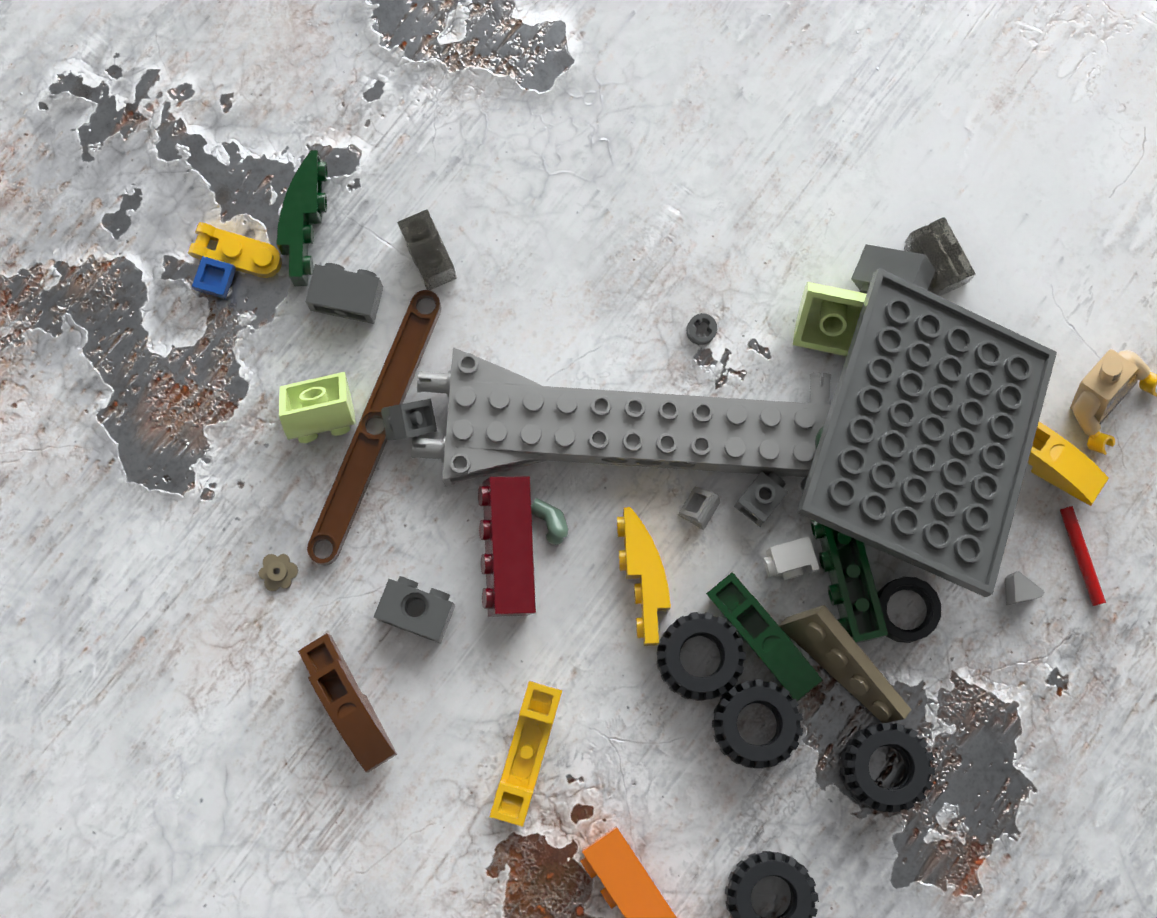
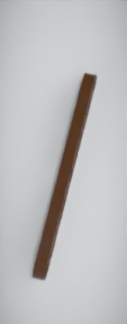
[307,290,441,566]

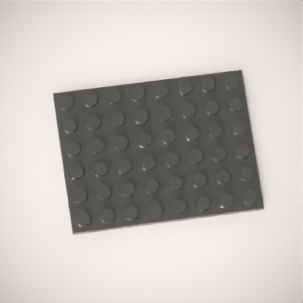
[796,268,1057,597]

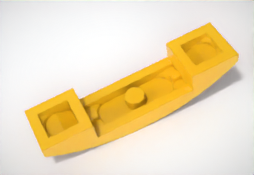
[489,681,562,827]

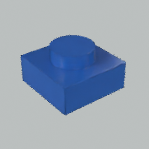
[192,256,236,299]

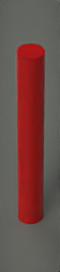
[1060,506,1106,606]

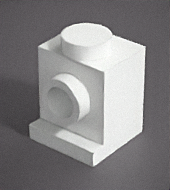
[763,536,820,580]

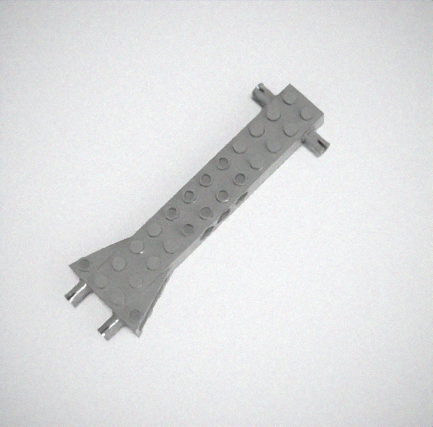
[411,347,831,487]

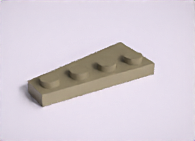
[779,605,912,723]

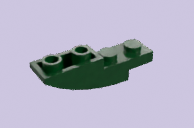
[276,150,328,286]
[706,572,823,702]

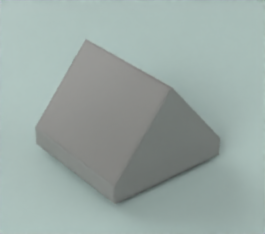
[678,487,720,530]
[1005,571,1044,605]

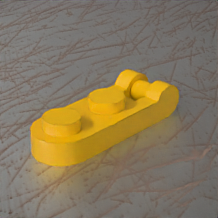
[188,222,282,278]

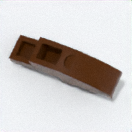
[298,633,397,773]

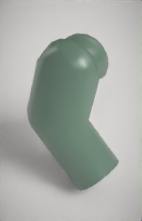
[531,498,569,545]

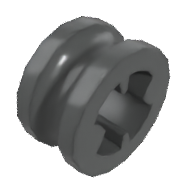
[686,313,717,345]

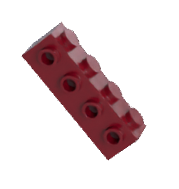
[478,476,536,617]

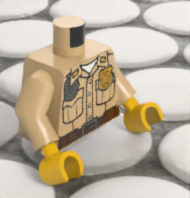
[1070,349,1157,455]

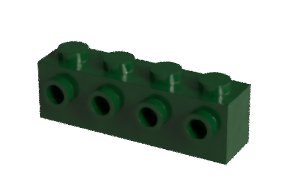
[810,520,888,643]

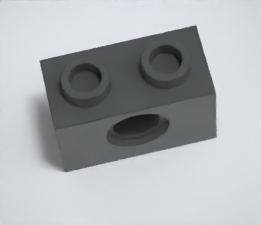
[374,576,455,644]

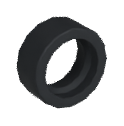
[877,576,941,643]

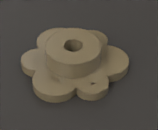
[258,554,298,591]

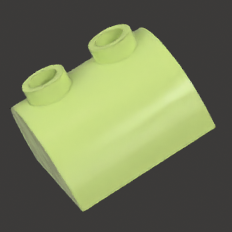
[793,282,866,356]
[279,372,356,443]

